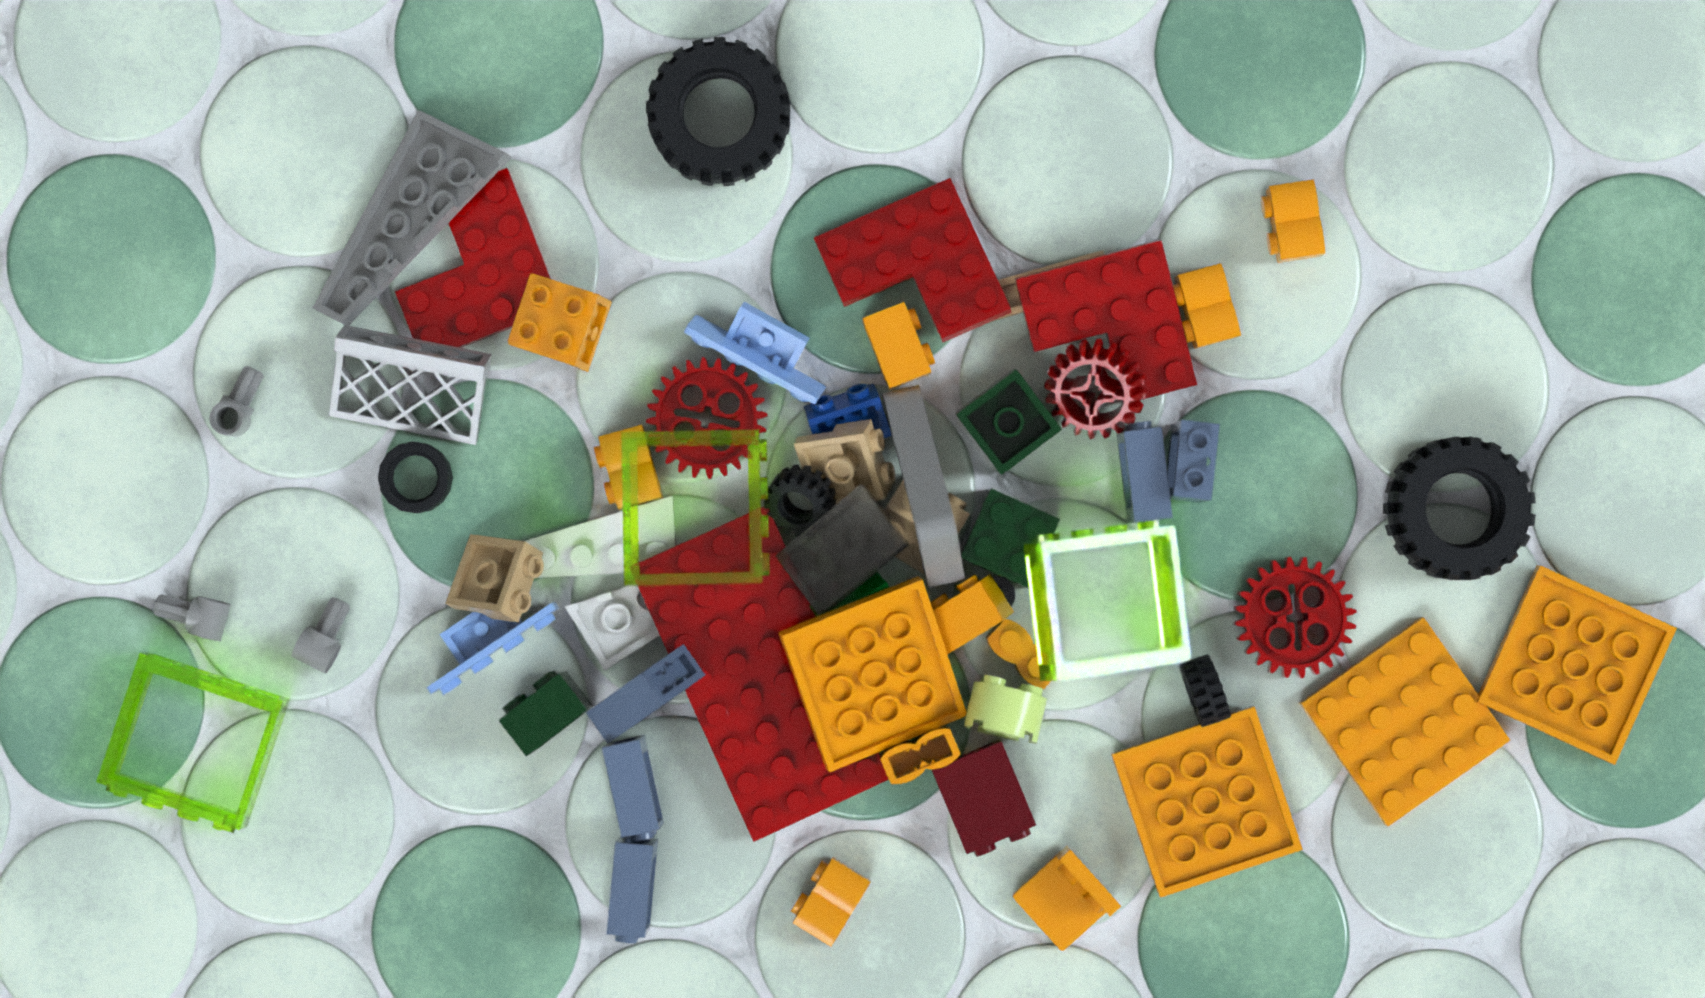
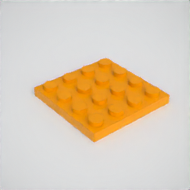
[1476,565,1677,765]
[778,576,967,773]
[1300,617,1511,827]
[1111,706,1303,898]

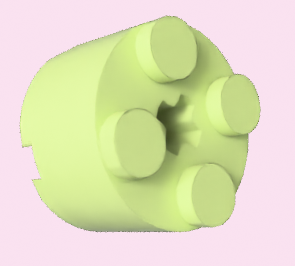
[964,675,1047,744]

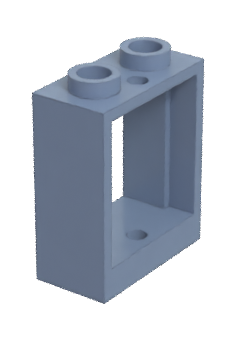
[1167,420,1220,502]
[1116,421,1173,524]
[586,644,705,744]
[602,735,664,842]
[606,836,658,943]

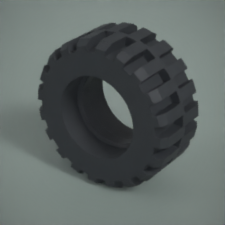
[646,37,791,187]
[1383,436,1536,580]

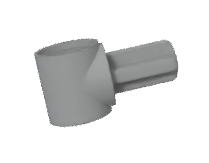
[209,366,264,437]
[154,594,231,641]
[291,597,350,674]

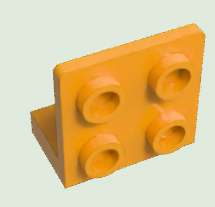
[508,274,612,372]
[1013,846,1121,951]

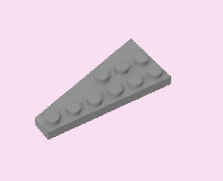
[313,110,512,326]

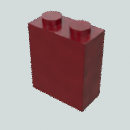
[931,739,1036,857]

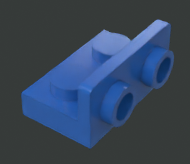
[804,383,892,438]

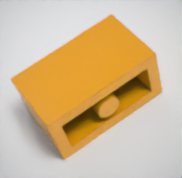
[862,302,935,390]
[930,574,1014,654]

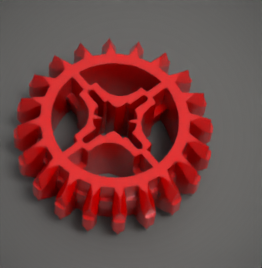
[1044,338,1147,440]

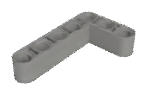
[882,385,965,588]

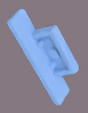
[684,302,826,404]
[427,602,559,695]

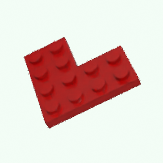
[395,168,551,348]
[814,178,1012,343]
[1014,239,1197,402]

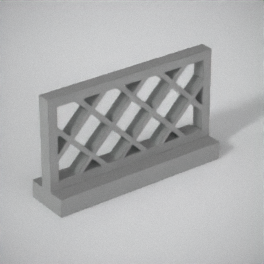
[329,325,492,445]

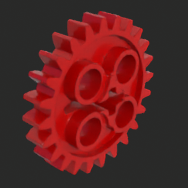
[646,357,768,479]
[1233,557,1357,678]

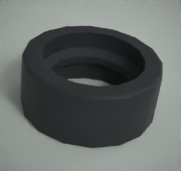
[378,441,453,513]

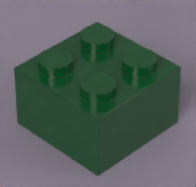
[955,368,1062,475]
[961,488,1060,588]
[498,670,593,757]

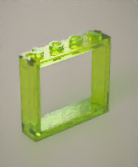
[621,430,769,587]
[1024,520,1191,681]
[96,652,290,833]

